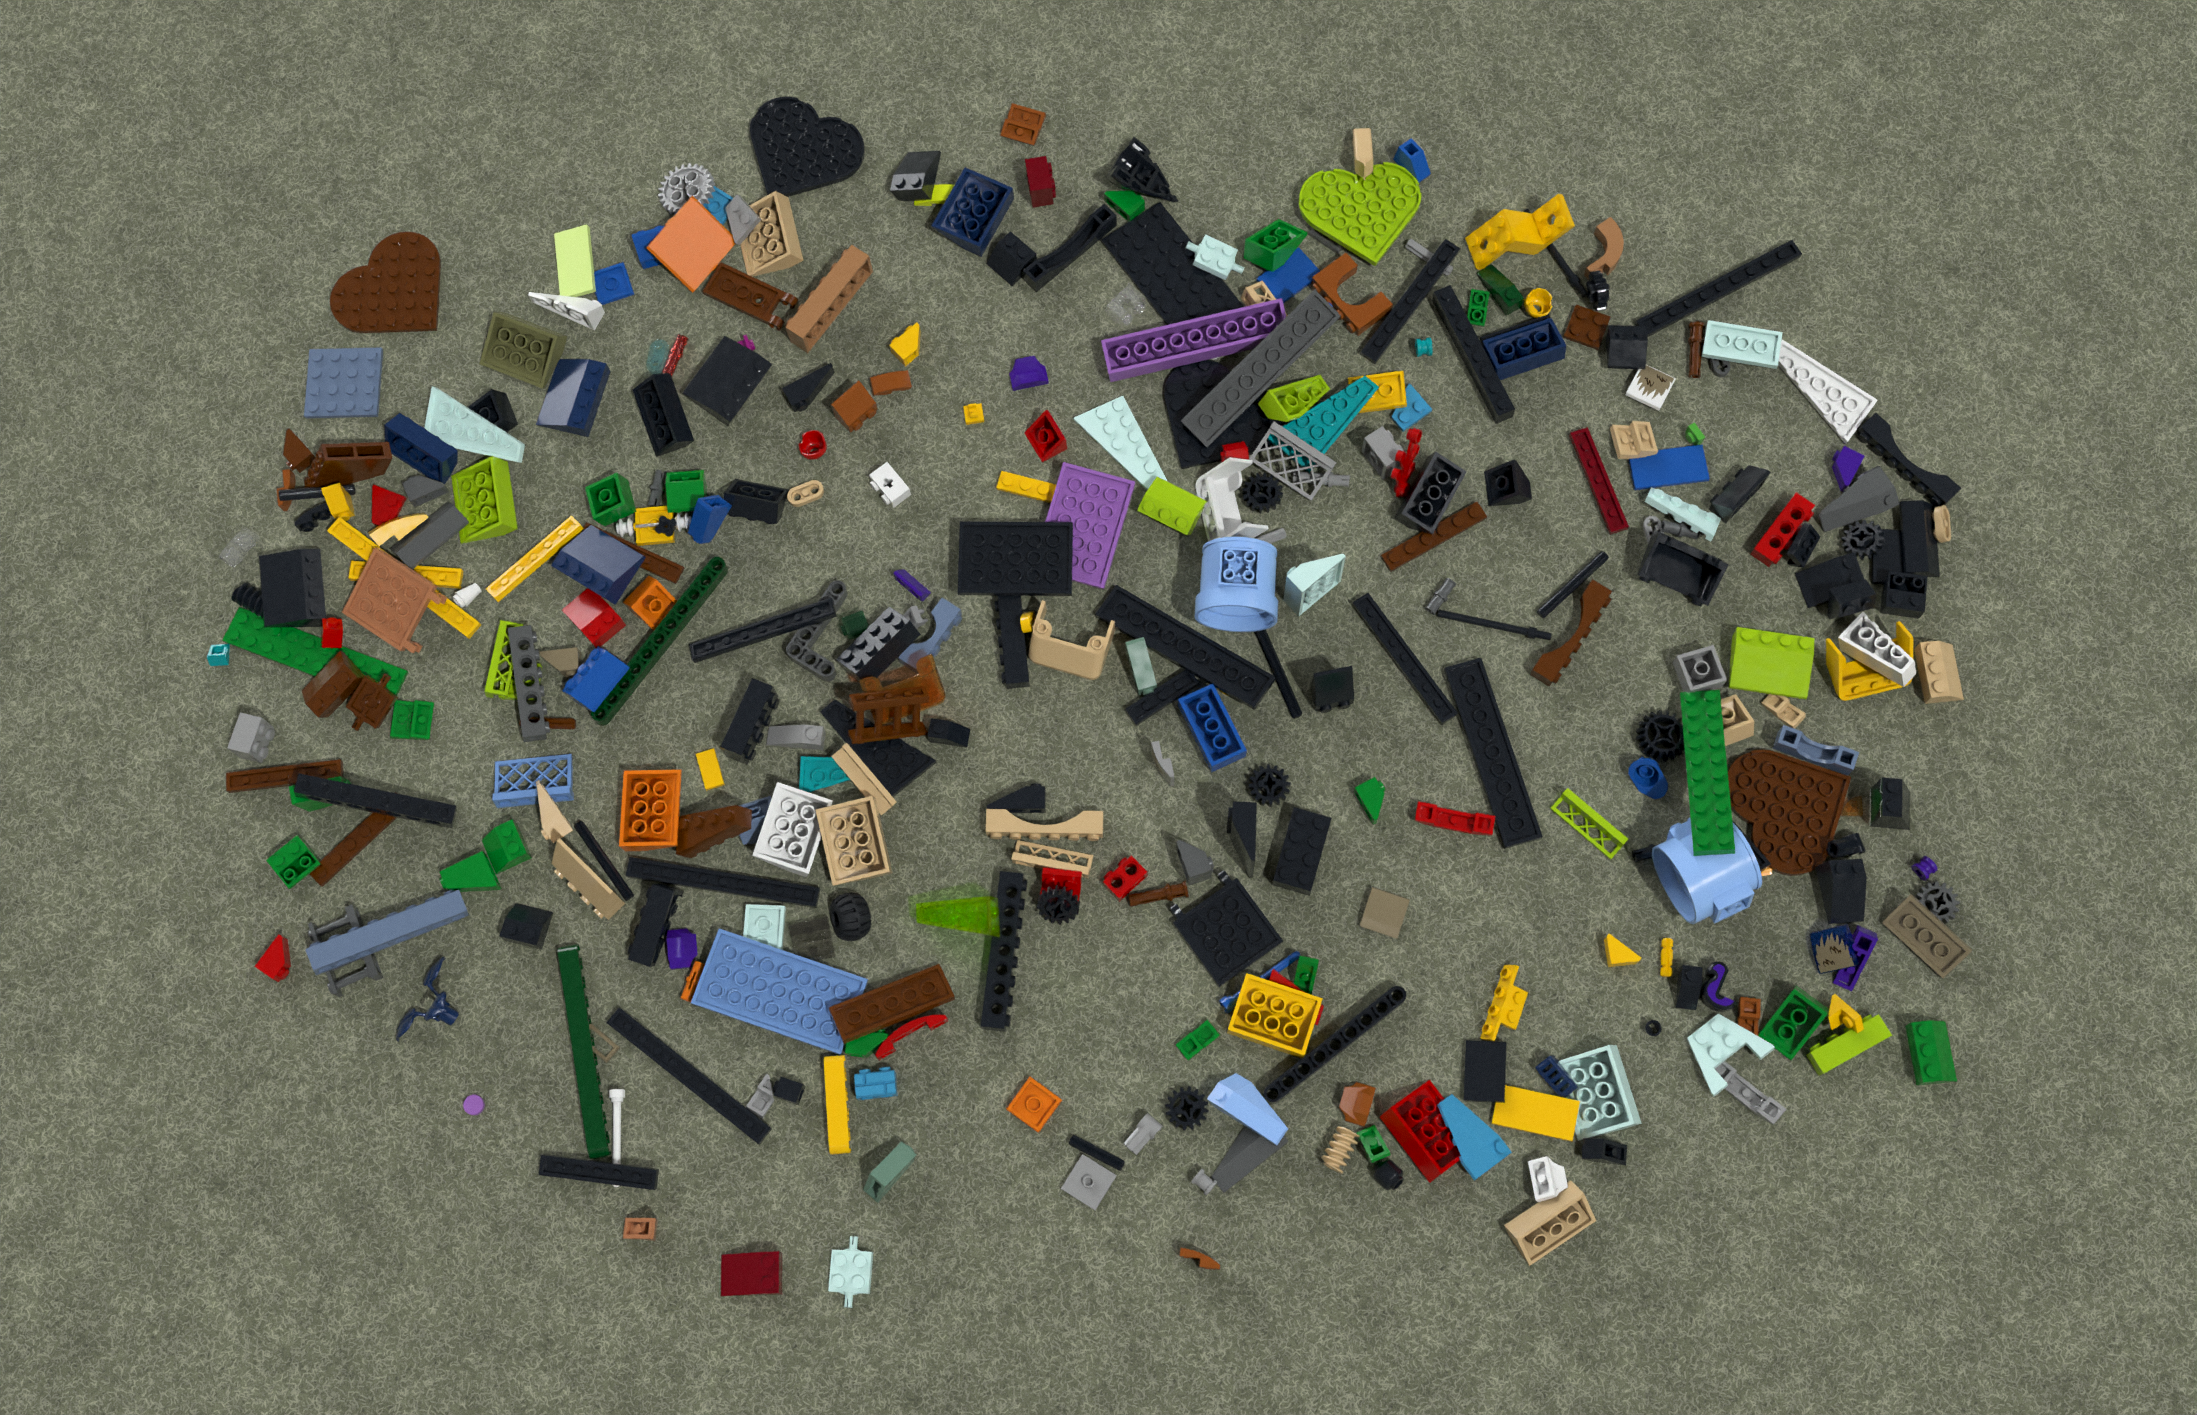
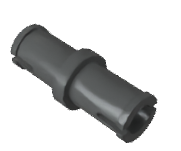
[648,470,667,507]
[1660,520,1700,540]
[1425,578,1456,615]

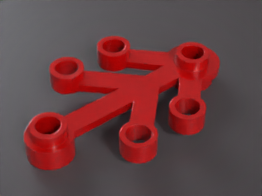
[1391,428,1422,498]

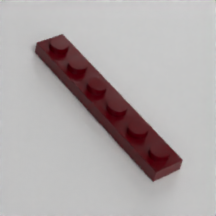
[1569,427,1629,535]

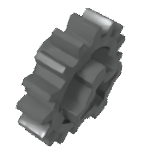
[1915,881,1960,924]

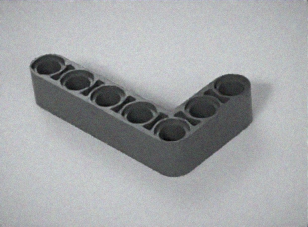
[786,580,848,682]

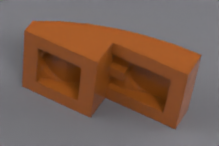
[870,370,912,396]
[277,469,296,511]
[1737,997,1761,1036]
[1180,1248,1220,1270]

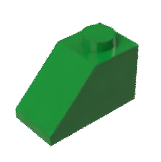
[1104,191,1145,222]
[1354,777,1385,825]

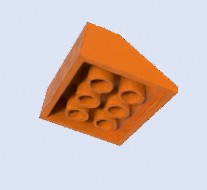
[619,770,682,852]

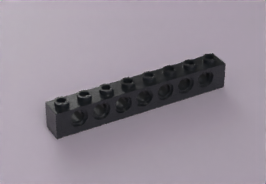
[294,773,457,828]
[981,871,1027,1032]

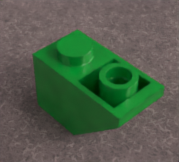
[845,1029,889,1058]

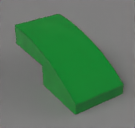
[1176,1020,1221,1061]

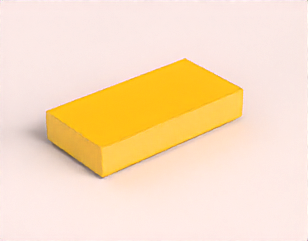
[696,748,725,791]

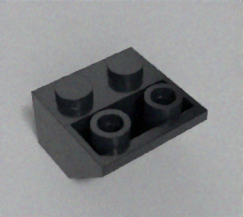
[1880,571,1928,619]

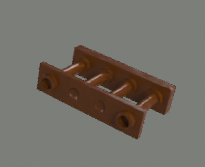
[848,686,929,744]

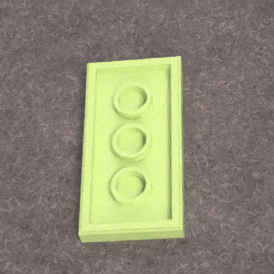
[554,225,596,297]

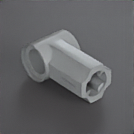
[1123,1113,1163,1156]

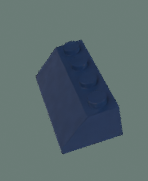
[1482,318,1566,380]
[384,413,458,484]

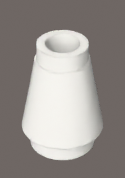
[452,583,482,609]

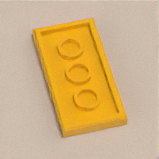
[1492,1085,1580,1142]

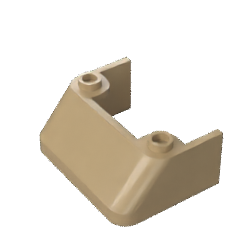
[1028,600,1115,680]

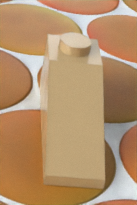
[536,780,573,843]

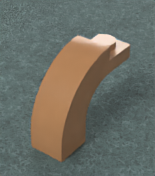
[1584,217,1624,280]

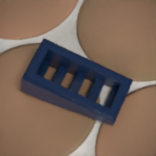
[1535,1055,1579,1098]

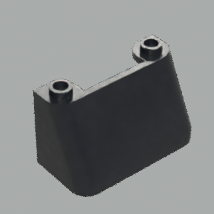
[1637,530,1729,607]

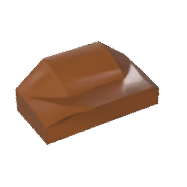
[1339,1082,1376,1127]

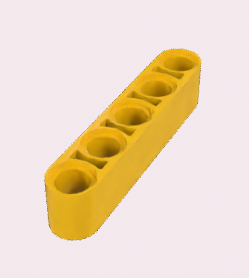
[824,1055,851,1155]

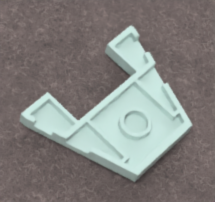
[1687,1014,1775,1097]

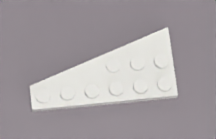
[1778,340,1877,444]

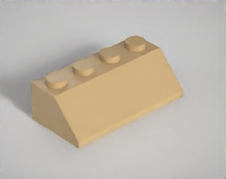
[1504,1181,1596,1266]

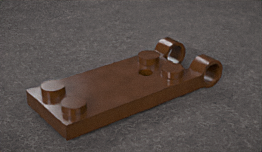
[703,262,798,331]

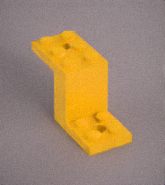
[1465,194,1575,270]

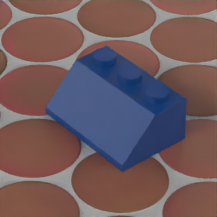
[562,646,630,712]

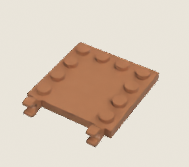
[342,548,448,653]

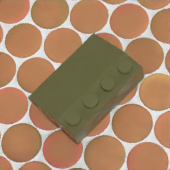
[479,312,567,389]

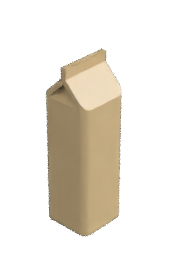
[1353,128,1373,180]

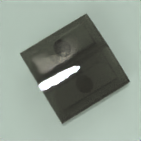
[789,916,835,961]

